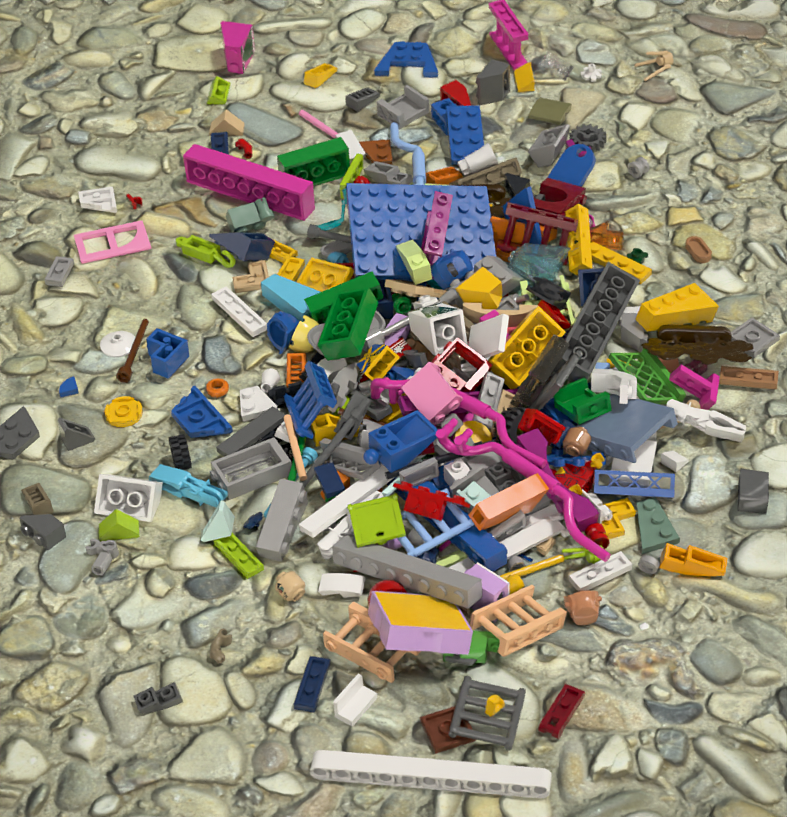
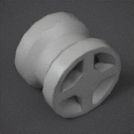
[628,157,650,178]

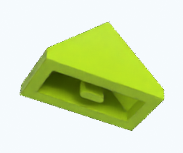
[99,509,140,542]

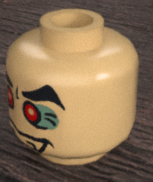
[275,571,305,602]

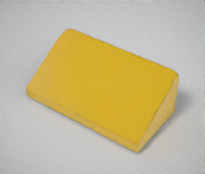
[514,62,535,92]

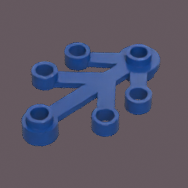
[547,448,606,467]

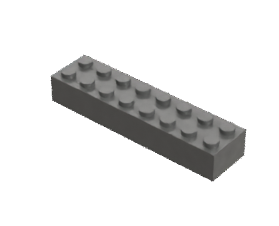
[549,262,640,382]

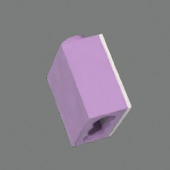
[464,562,509,623]

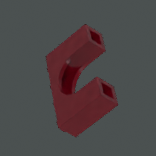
[534,178,587,229]

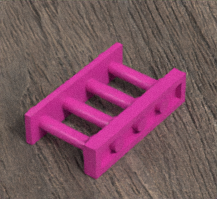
[489,0,529,70]

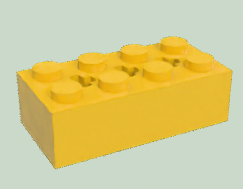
[488,306,566,389]

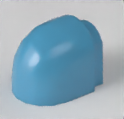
[326,251,349,263]

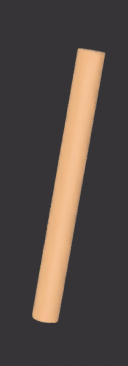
[283,415,307,481]

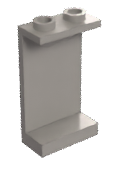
[449,465,527,542]

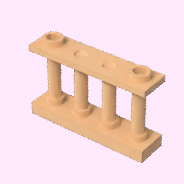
[470,585,567,657]
[323,601,421,683]

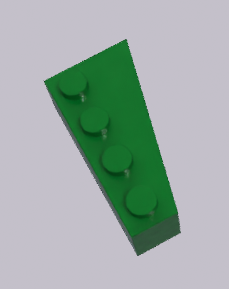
[304,271,384,325]

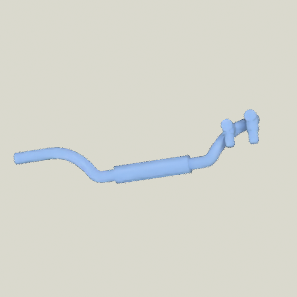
[390,122,426,185]

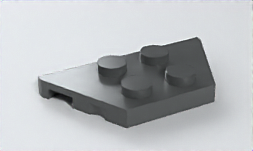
[0,406,40,459]

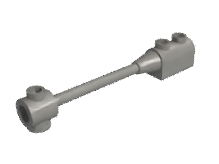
[363,271,474,352]

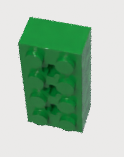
[277,137,350,187]
[318,287,378,361]

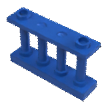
[284,360,337,439]

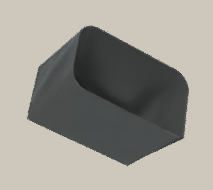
[738,468,769,514]

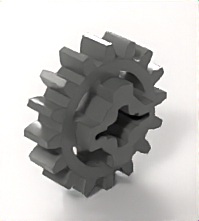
[569,124,607,153]

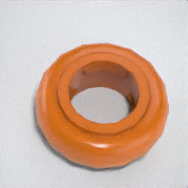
[206,378,229,398]

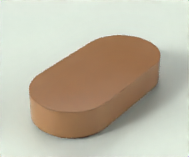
[685,236,712,263]

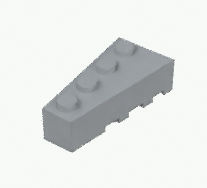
[256,479,308,561]

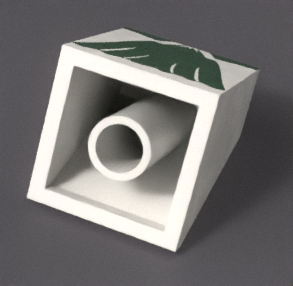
[408,303,468,355]

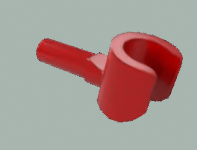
[126,194,143,209]

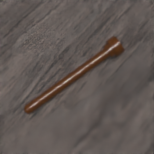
[116,319,149,383]

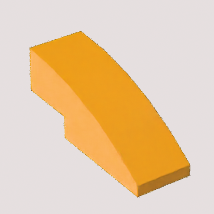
[659,543,727,576]

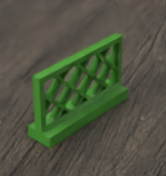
[608,349,686,404]

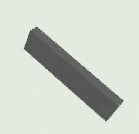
[216,406,285,457]

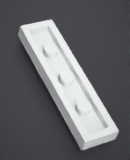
[211,286,267,337]

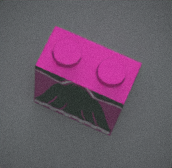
[221,21,255,74]

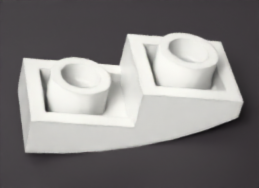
[318,573,365,598]

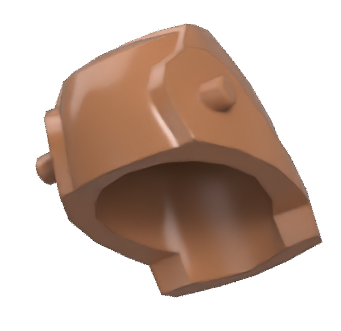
[563,590,602,625]

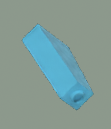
[261,274,320,322]

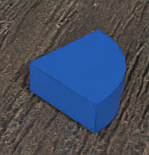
[59,377,79,398]

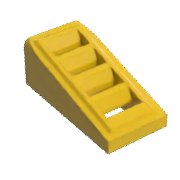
[304,63,337,88]

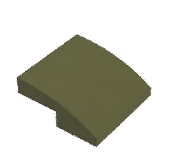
[528,97,572,125]

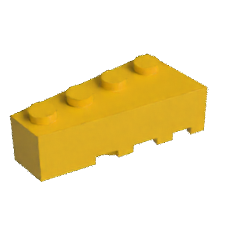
[635,283,719,331]

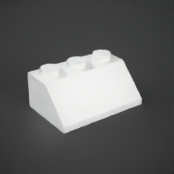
[94,474,163,522]

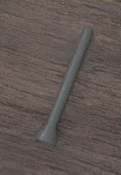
[307,224,351,243]

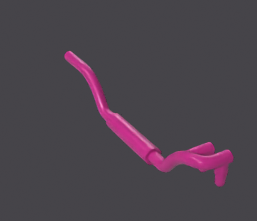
[370,377,547,469]

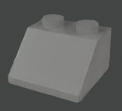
[528,124,570,168]
[474,255,525,297]

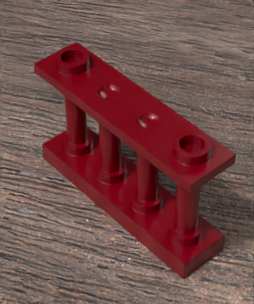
[497,202,578,266]

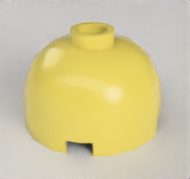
[289,315,319,353]

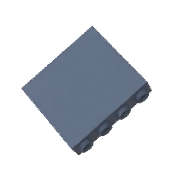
[575,394,678,463]

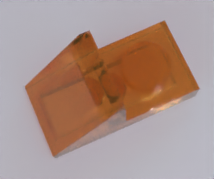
[590,221,624,250]

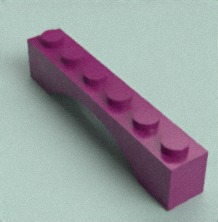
[516,428,599,532]

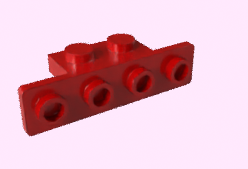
[393,481,471,521]

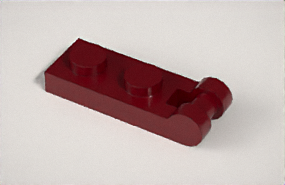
[538,683,585,739]

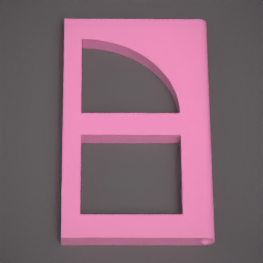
[74,220,151,264]

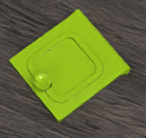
[347,493,406,548]

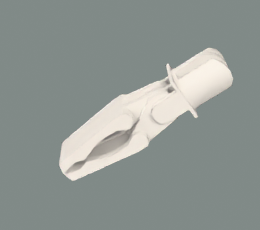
[666,399,746,442]
[317,491,384,560]

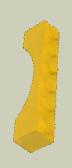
[310,393,406,447]

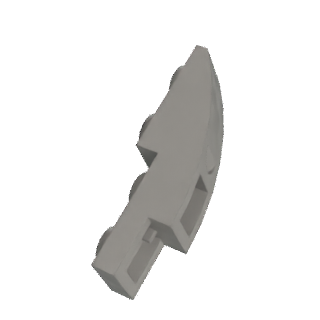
[328,363,361,412]

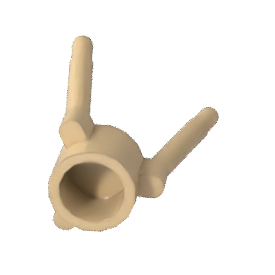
[634,50,674,81]

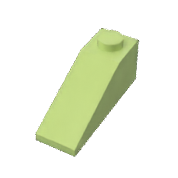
[396,240,432,285]

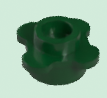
[627,248,648,264]

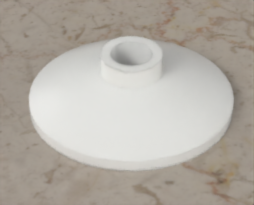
[100,331,135,358]

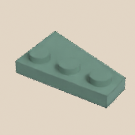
[637,497,680,554]

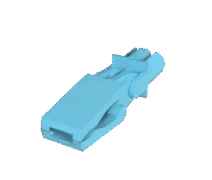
[149,464,228,508]

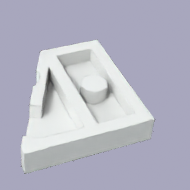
[79,186,117,213]
[240,386,278,421]

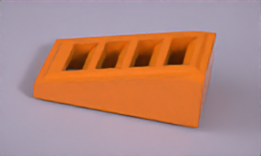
[425,166,463,185]
[286,353,307,388]

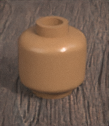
[563,427,591,457]

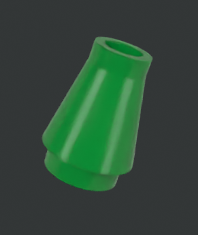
[392,293,412,314]

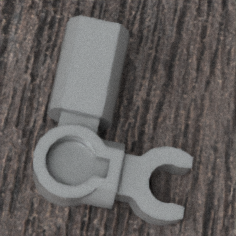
[85,538,119,576]

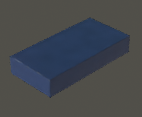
[314,462,345,499]

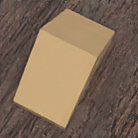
[209,109,245,136]

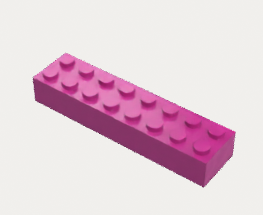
[183,144,315,221]

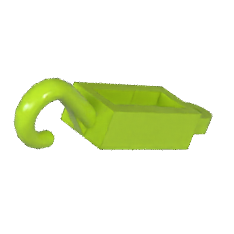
[176,235,236,268]

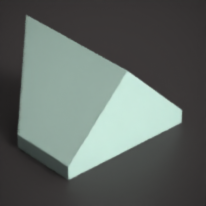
[201,500,235,542]

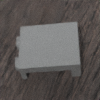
[377,85,429,130]

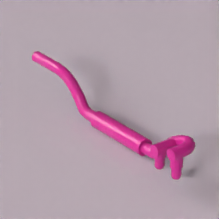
[436,418,611,562]

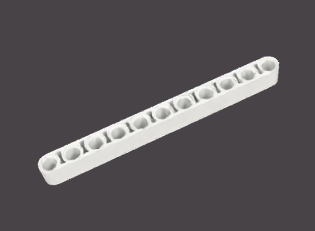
[310,750,552,798]

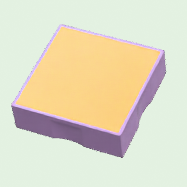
[368,591,473,655]

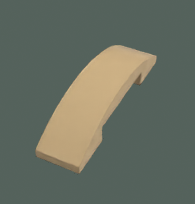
[463,303,538,327]

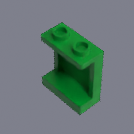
[553,378,612,424]

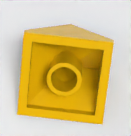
[455,267,502,309]

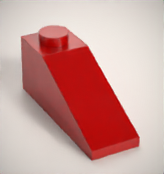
[440,80,471,106]

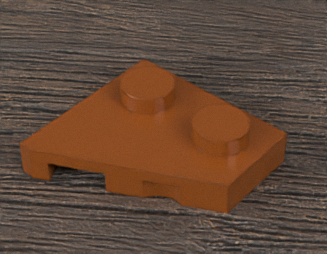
[359,139,392,165]

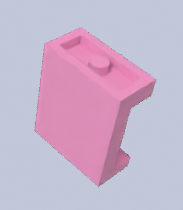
[401,362,463,425]

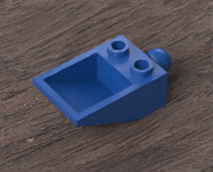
[363,410,438,473]

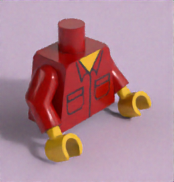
[550,453,605,496]

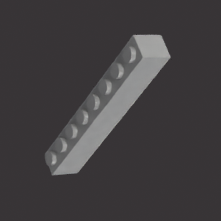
[332,535,483,609]

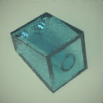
[508,243,571,283]

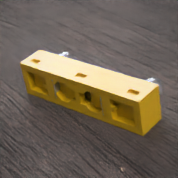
[565,204,596,276]

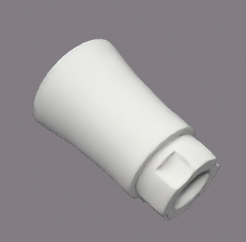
[457,143,498,177]

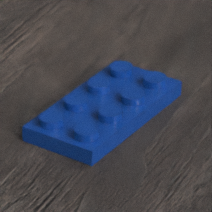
[446,106,484,165]

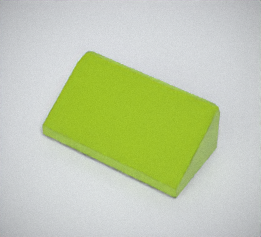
[207,76,231,105]

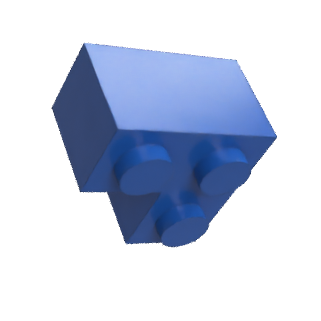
[146,328,190,379]

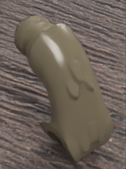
[209,628,232,663]

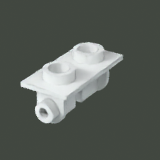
[581,490,613,524]

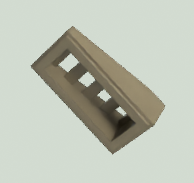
[21,483,54,515]

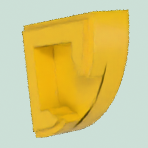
[485,695,505,717]

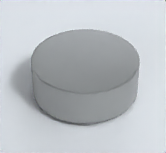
[638,555,660,574]

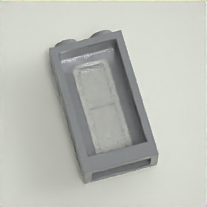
[210,437,292,500]

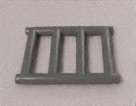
[530,350,583,411]
[449,676,526,750]

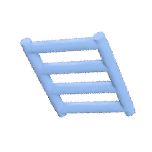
[397,488,474,557]

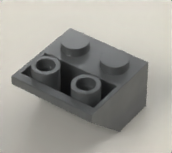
[476,60,510,105]

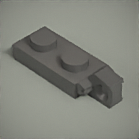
[350,390,393,421]

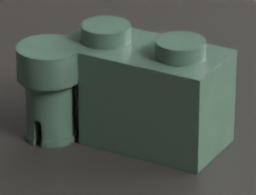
[225,198,274,233]

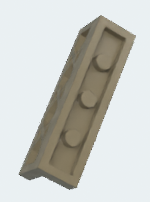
[450,157,522,185]

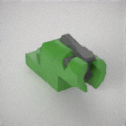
[443,630,500,666]

